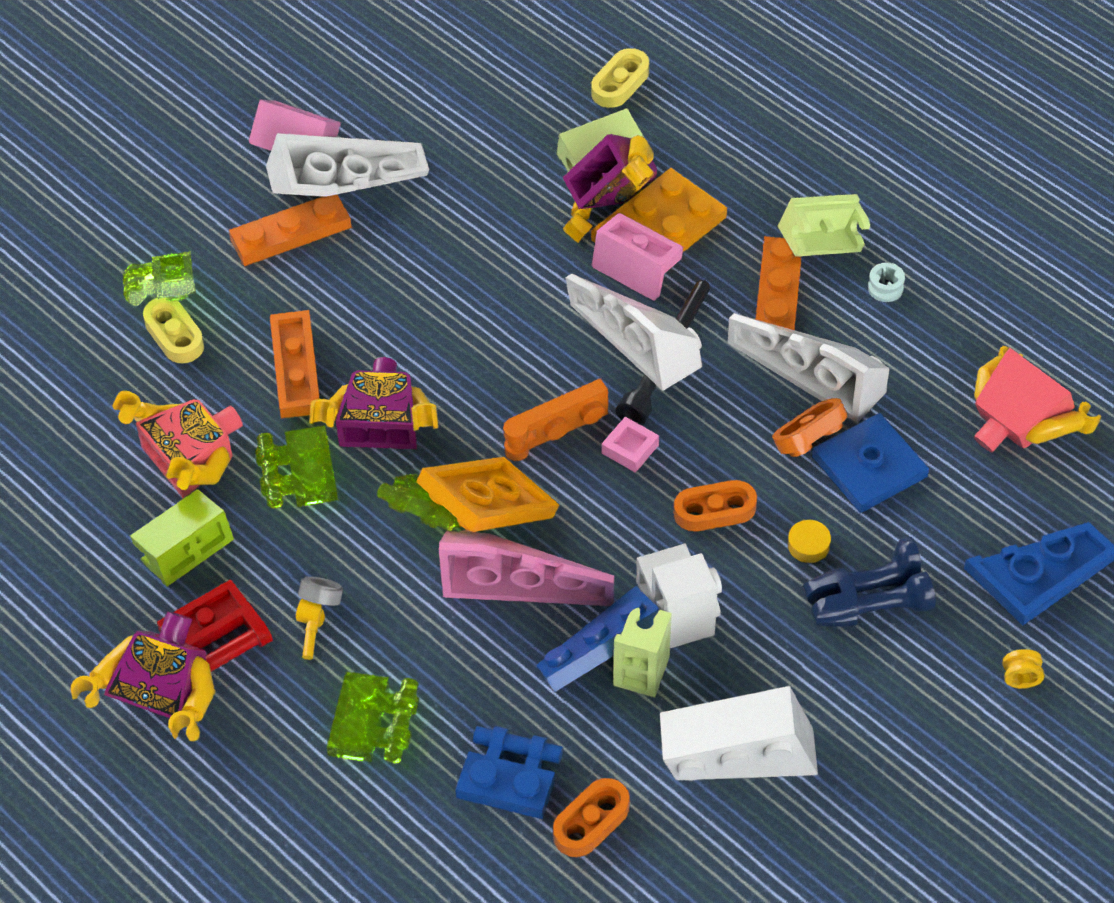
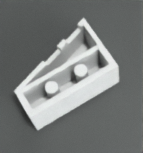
[660,686,818,780]

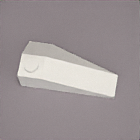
[266,133,429,197]
[565,274,702,391]
[728,313,889,423]

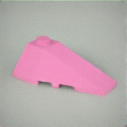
[439,530,614,606]

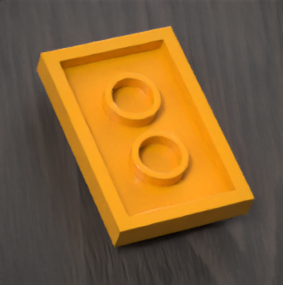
[591,168,727,252]
[416,457,559,532]

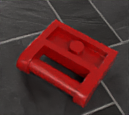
[157,579,273,672]

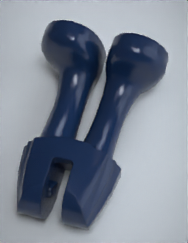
[802,537,936,627]

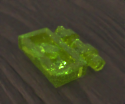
[123,251,196,306]
[255,425,338,508]
[377,473,462,531]
[327,672,420,763]

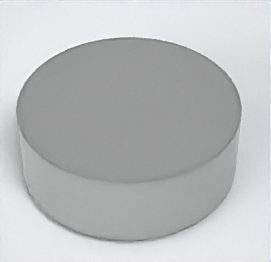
[298,577,343,606]

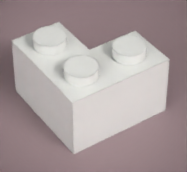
[636,544,722,648]

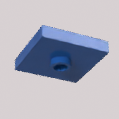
[812,413,929,514]

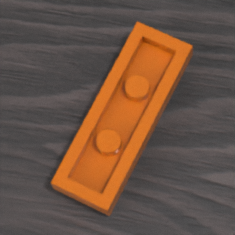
[229,194,352,266]
[755,236,802,330]
[270,310,320,419]

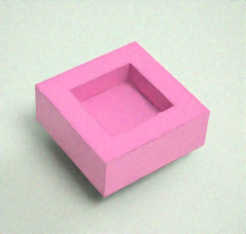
[602,417,659,473]

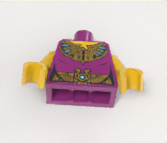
[562,134,657,243]
[309,357,438,449]
[71,611,215,741]

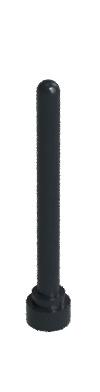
[616,280,710,426]

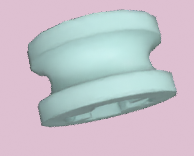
[868,263,905,302]

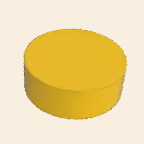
[788,520,831,563]

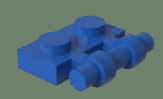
[455,726,563,819]

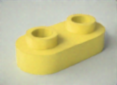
[592,48,649,108]
[143,297,204,363]

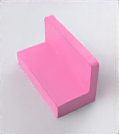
[249,100,341,151]
[592,213,684,300]

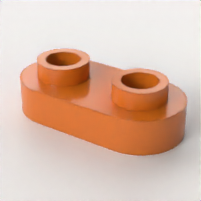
[772,398,848,457]
[674,480,757,532]
[553,778,630,857]

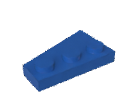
[964,522,1114,625]
[536,586,660,692]

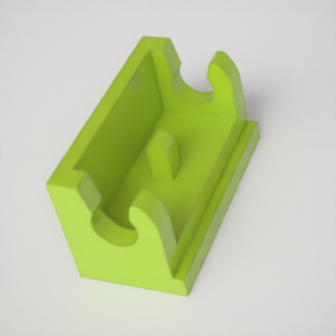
[130,489,234,587]

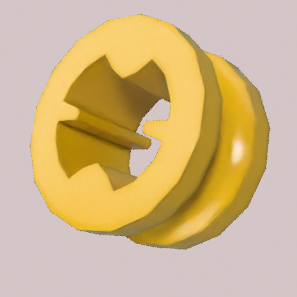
[1002,649,1045,689]

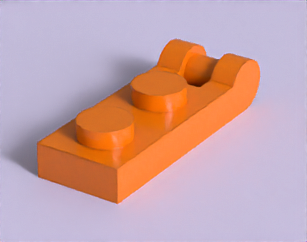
[503,379,608,461]

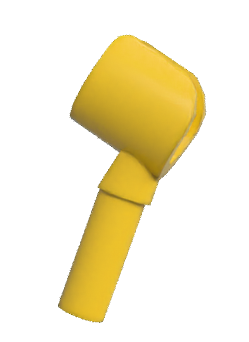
[296,599,325,660]

